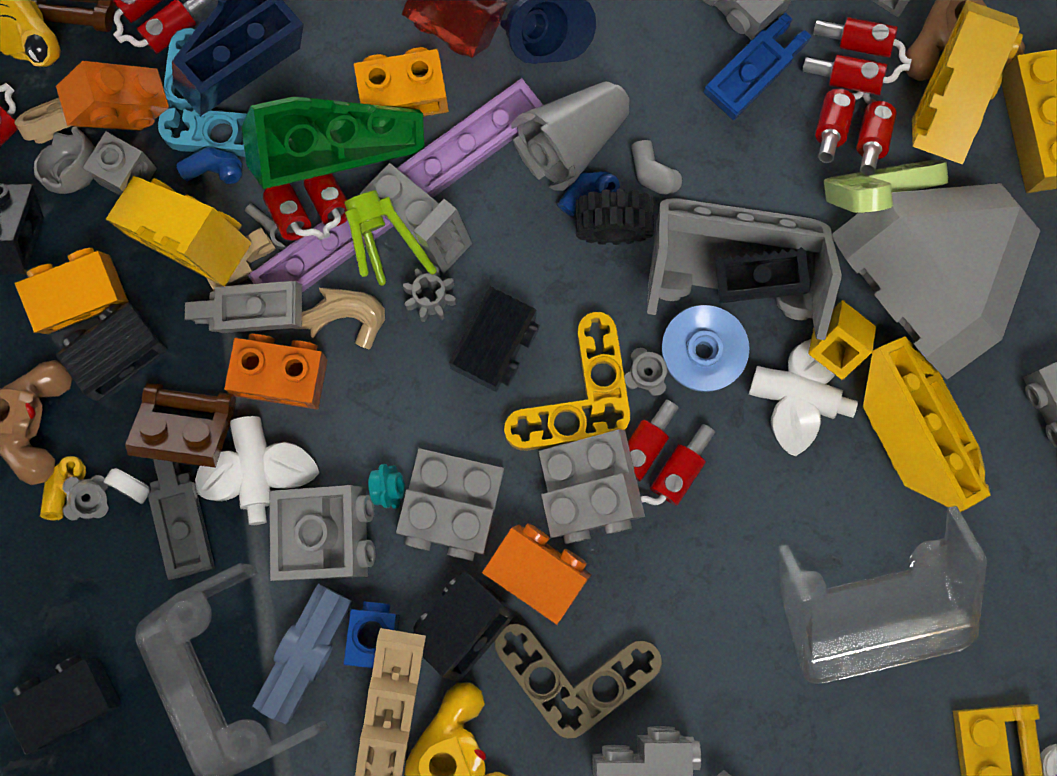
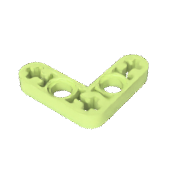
[824,160,948,213]

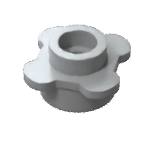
[624,348,668,396]
[62,475,109,520]

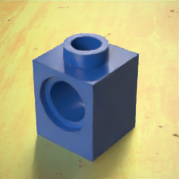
[343,601,400,668]

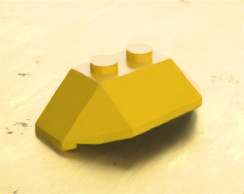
[863,336,991,512]

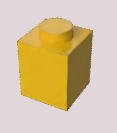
[808,300,876,380]

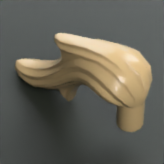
[294,287,385,349]

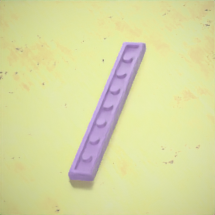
[247,78,543,292]

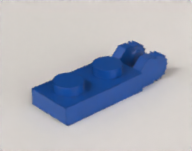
[703,13,812,120]

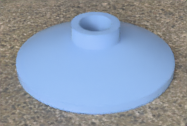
[662,305,749,392]

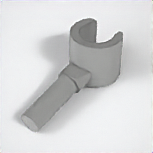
[245,203,286,250]

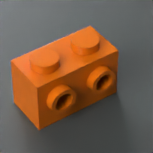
[56,61,169,131]
[224,334,328,410]
[482,523,592,624]

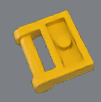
[953,704,1043,776]

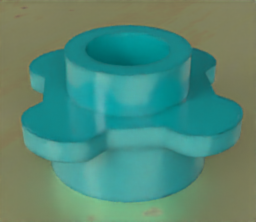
[368,464,405,509]

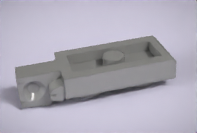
[185,281,302,333]

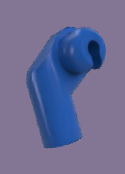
[176,147,242,184]
[557,171,620,217]

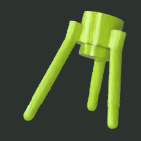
[344,190,437,286]

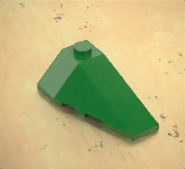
[242,96,424,189]

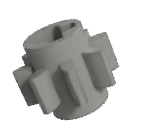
[403,266,456,322]

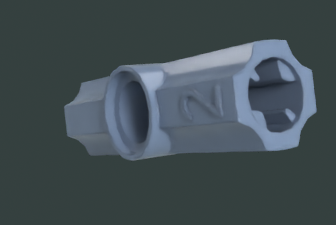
[252,584,354,724]

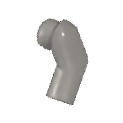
[631,140,682,195]

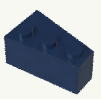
[172,0,304,117]

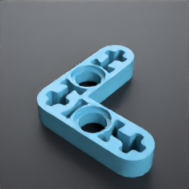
[158,28,247,157]

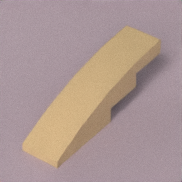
[355,628,426,776]

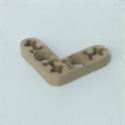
[495,624,662,739]

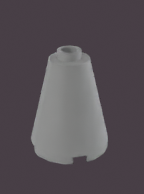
[511,81,629,191]

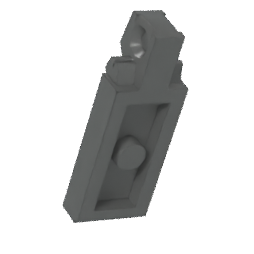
[147,459,215,580]

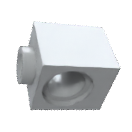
[83,131,157,196]

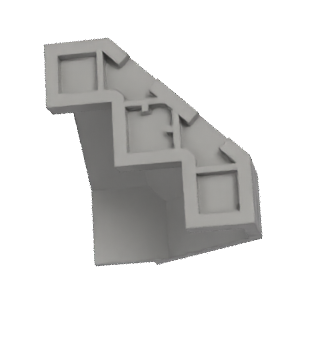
[832,183,1040,379]

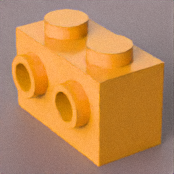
[354,47,449,117]
[15,248,128,334]

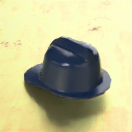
[500,0,596,64]

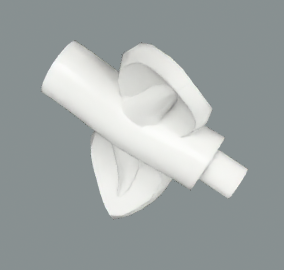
[749,339,858,456]
[195,416,319,525]

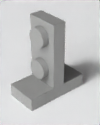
[360,163,472,274]

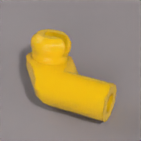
[40,456,86,520]

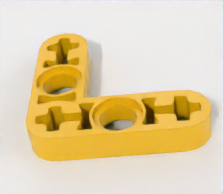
[504,312,630,451]

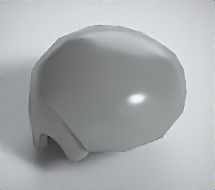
[34,127,95,194]

